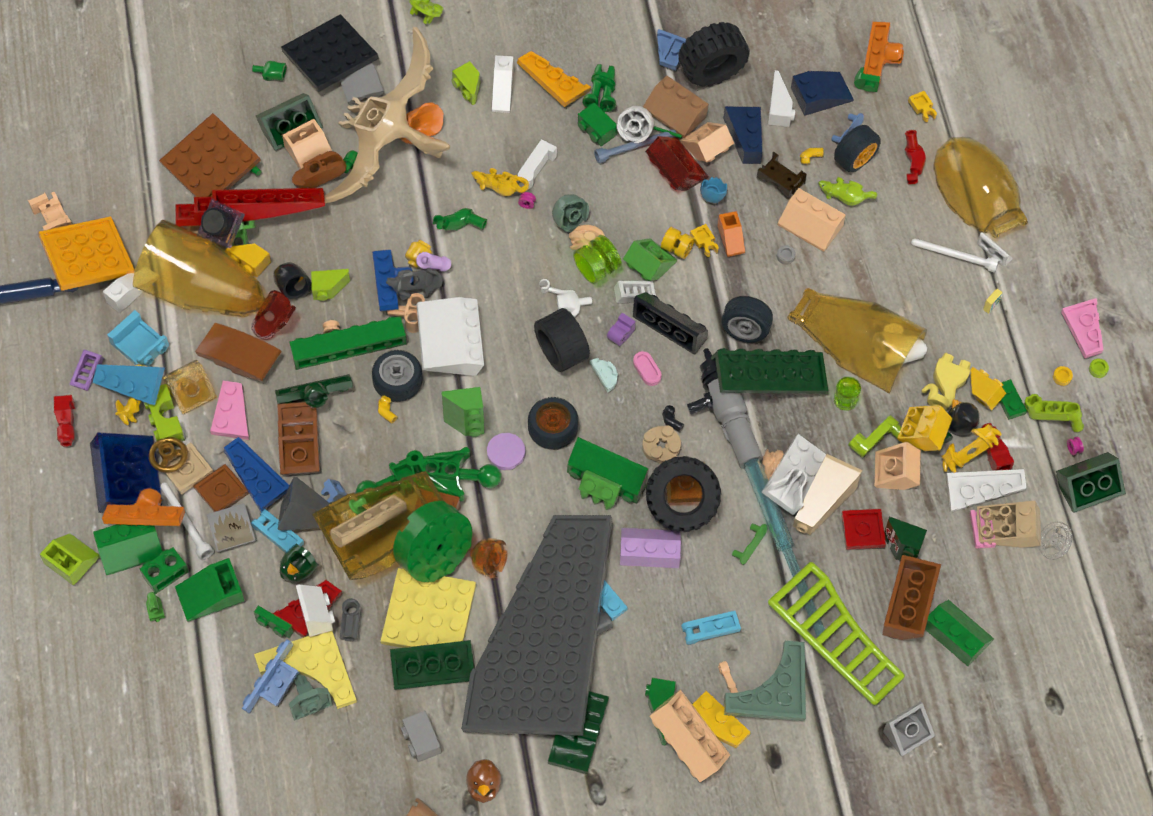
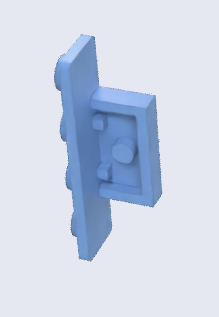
[242,639,299,713]

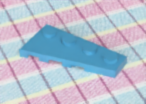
[92,364,165,405]

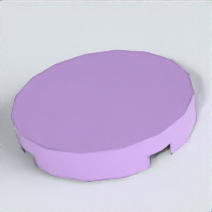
[487,433,525,470]

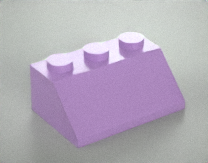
[620,528,681,568]

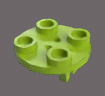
[409,0,443,24]

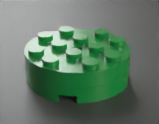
[393,501,472,582]

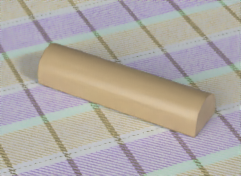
[330,495,407,548]

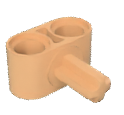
[387,293,425,333]

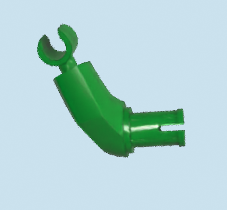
[432,208,487,230]

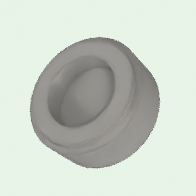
[777,245,796,264]

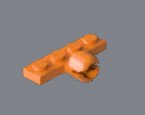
[863,22,904,83]
[102,488,185,526]

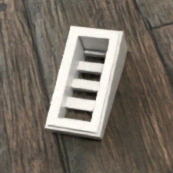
[614,281,656,303]

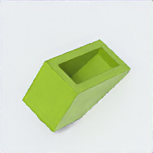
[311,269,350,301]

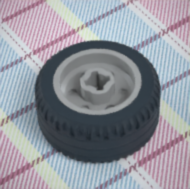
[721,296,773,343]
[372,350,423,402]

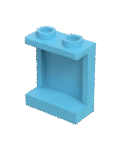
[107,310,169,366]

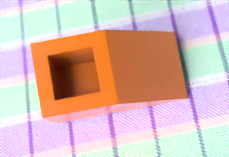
[717,211,745,257]

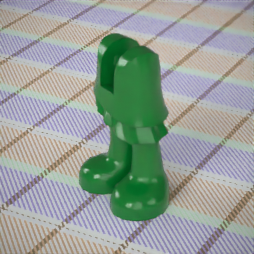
[582,64,616,112]

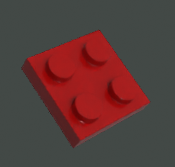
[841,509,886,550]

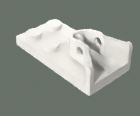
[762,434,826,515]

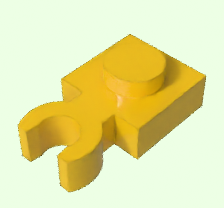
[908,91,937,122]
[690,224,719,257]

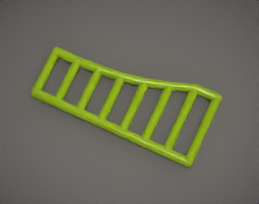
[768,562,905,705]

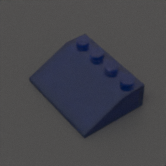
[90,432,162,513]

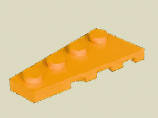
[517,51,591,107]

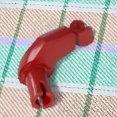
[905,130,926,184]

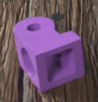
[607,313,636,346]

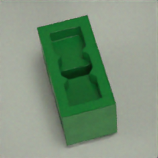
[140,547,189,594]

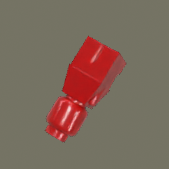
[54,395,75,447]
[981,423,1014,471]

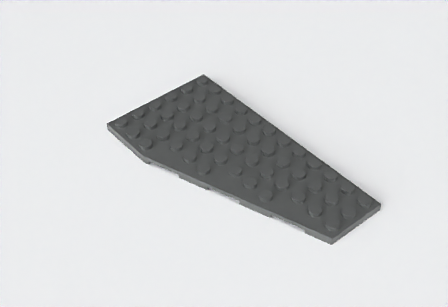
[461,515,612,735]

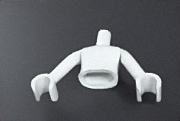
[539,279,592,317]

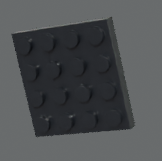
[281,14,379,92]

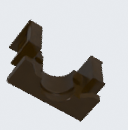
[757,152,807,199]

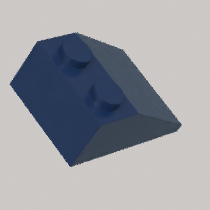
[791,71,854,116]

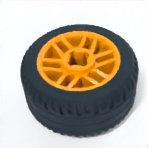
[834,125,881,172]

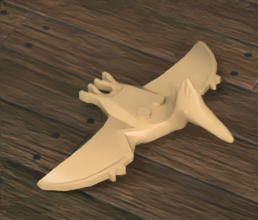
[324,27,450,203]

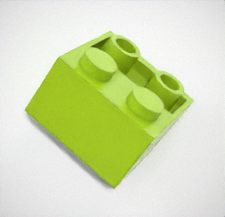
[40,533,100,586]

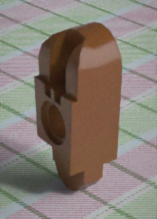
[292,151,346,188]

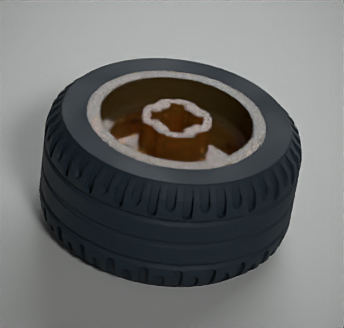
[528,397,578,450]

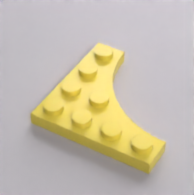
[254,631,357,709]

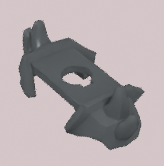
[386,268,443,300]

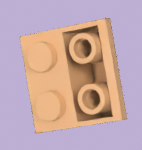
[282,119,332,169]

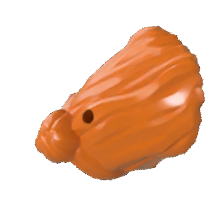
[399,102,444,144]

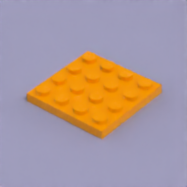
[39,216,134,291]

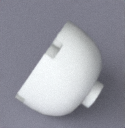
[617,106,654,143]

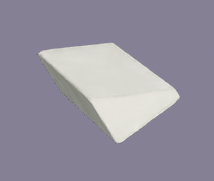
[977,232,1013,266]

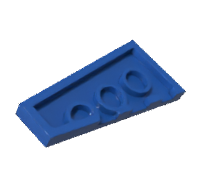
[224,437,289,512]

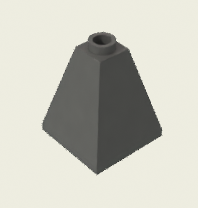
[277,476,336,531]

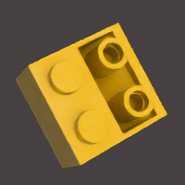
[897,405,952,451]

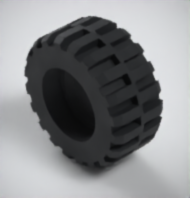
[678,22,750,87]
[646,456,721,532]

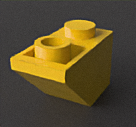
[226,243,271,278]
[970,367,1006,411]

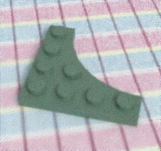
[724,640,806,721]

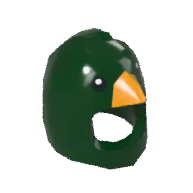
[280,543,319,582]

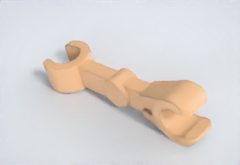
[718,661,738,693]

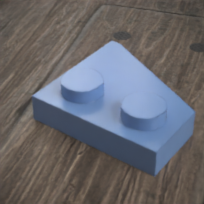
[657,29,686,71]

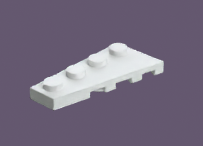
[946,469,1026,512]

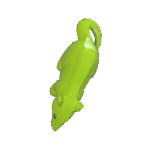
[818,177,877,206]

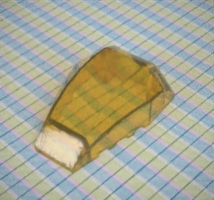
[312,471,444,580]

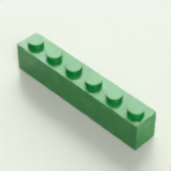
[289,316,407,370]

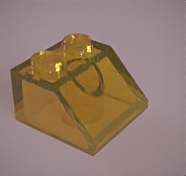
[162,360,217,415]

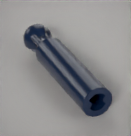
[0,277,79,304]

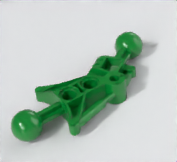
[355,447,502,505]

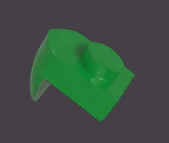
[854,66,880,92]

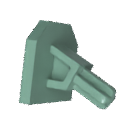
[289,674,333,721]

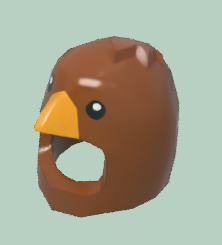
[466,759,501,803]

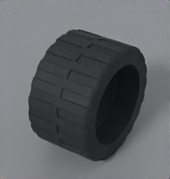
[534,308,590,372]

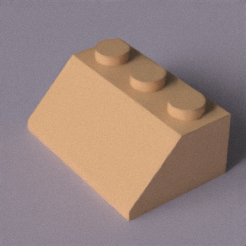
[777,188,846,252]

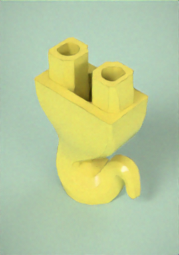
[921,353,971,410]

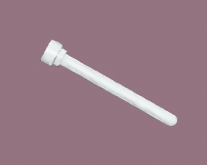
[911,239,999,273]
[160,482,214,560]

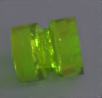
[833,377,861,411]

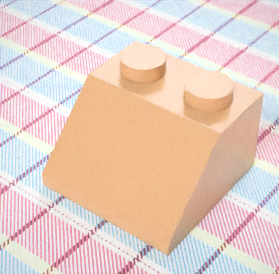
[680,122,734,162]
[874,442,921,490]

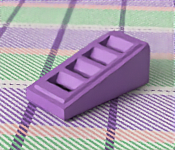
[70,349,104,391]

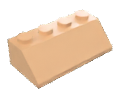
[650,689,730,782]

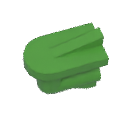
[146,592,165,622]

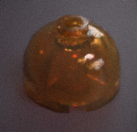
[470,538,507,578]

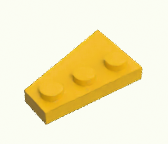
[692,691,751,748]

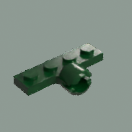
[275,374,353,408]

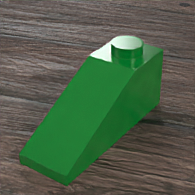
[645,678,676,746]

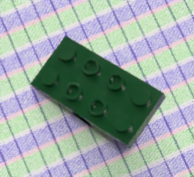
[548,691,609,774]

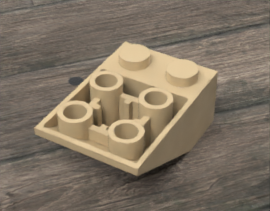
[977,501,1041,548]

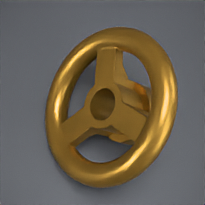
[149,437,188,473]

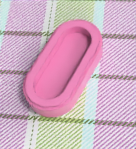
[633,351,662,386]

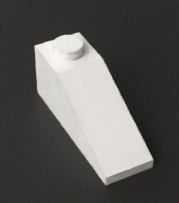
[492,55,513,113]
[768,70,795,127]
[103,265,160,314]

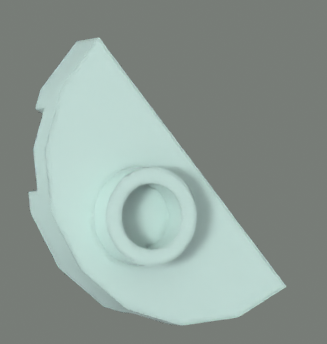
[589,358,618,393]

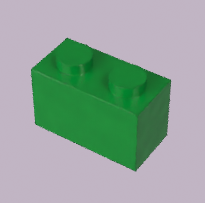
[577,103,618,147]

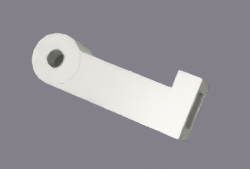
[518,139,557,189]

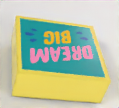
[983,289,1003,314]

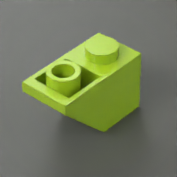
[451,61,480,105]

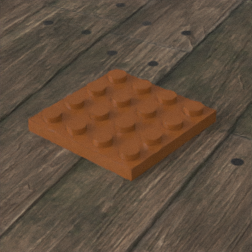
[159,113,261,197]

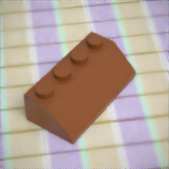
[882,555,941,640]

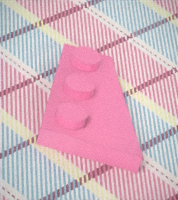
[1061,298,1103,358]
[210,381,249,440]

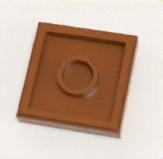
[194,464,249,512]

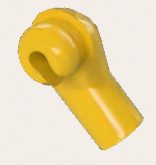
[800,148,824,164]
[378,396,397,424]

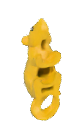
[471,168,529,196]

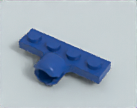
[372,250,414,311]

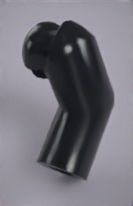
[662,405,684,432]

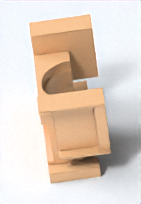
[28,192,72,230]

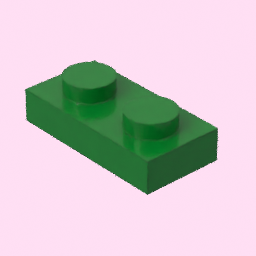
[999,379,1027,420]
[254,605,294,638]

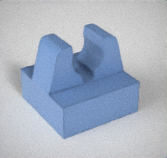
[321,479,348,504]

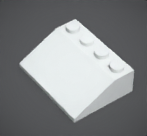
[416,297,484,376]

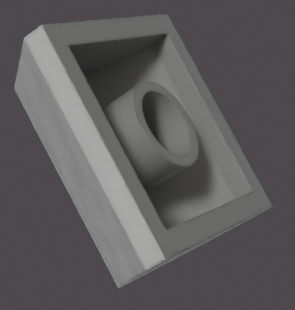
[883,701,935,756]

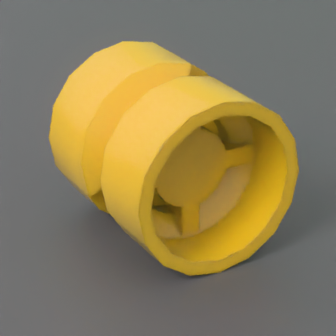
[661,227,695,259]

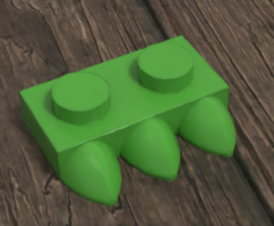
[579,470,622,510]

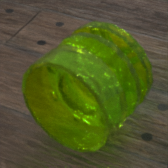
[573,235,622,284]

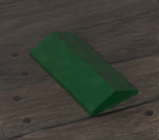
[390,640,474,690]

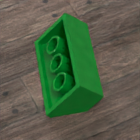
[567,437,649,504]

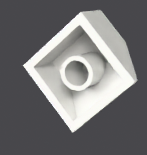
[296,585,335,637]

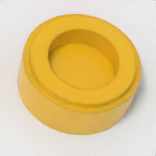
[1053,366,1073,386]

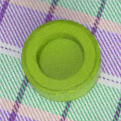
[1089,358,1109,378]

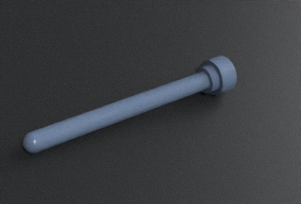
[594,129,676,163]

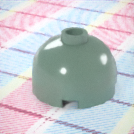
[552,194,589,232]

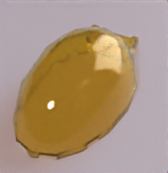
[933,137,1028,238]

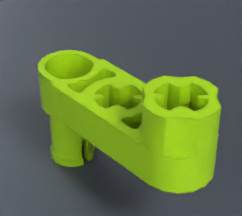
[1025,394,1084,432]
[848,415,903,458]

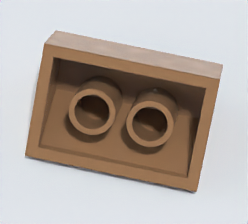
[643,76,709,138]

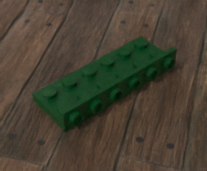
[711,348,829,394]

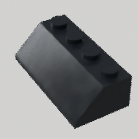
[633,292,708,355]

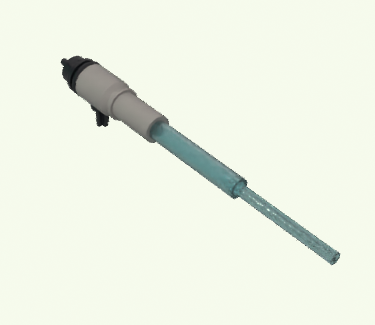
[687,348,825,637]

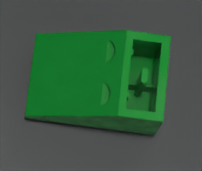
[175,558,244,622]

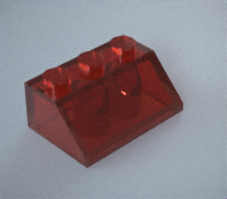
[645,136,709,191]

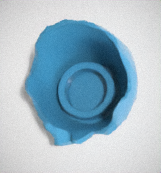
[700,177,727,203]

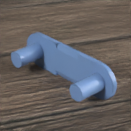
[832,113,864,143]

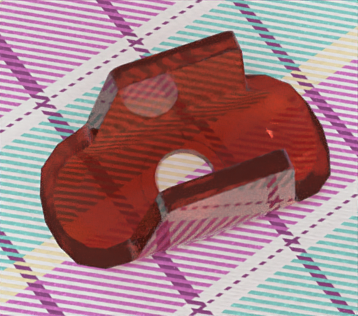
[251,290,296,340]

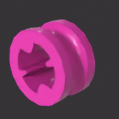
[518,192,536,209]
[1067,436,1084,456]

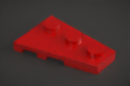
[272,580,342,638]

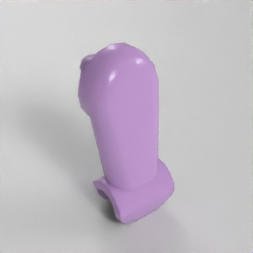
[416,252,451,271]

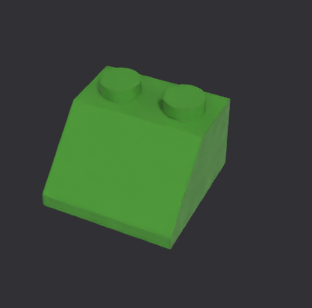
[623,238,677,281]

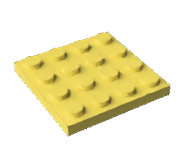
[381,568,476,648]

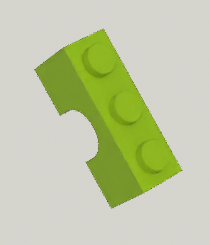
[144,384,185,444]

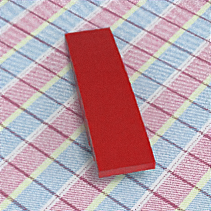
[175,188,325,226]

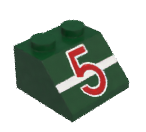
[884,516,927,561]

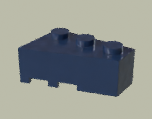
[723,106,762,164]

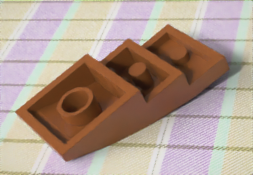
[195,323,282,381]
[277,402,320,475]

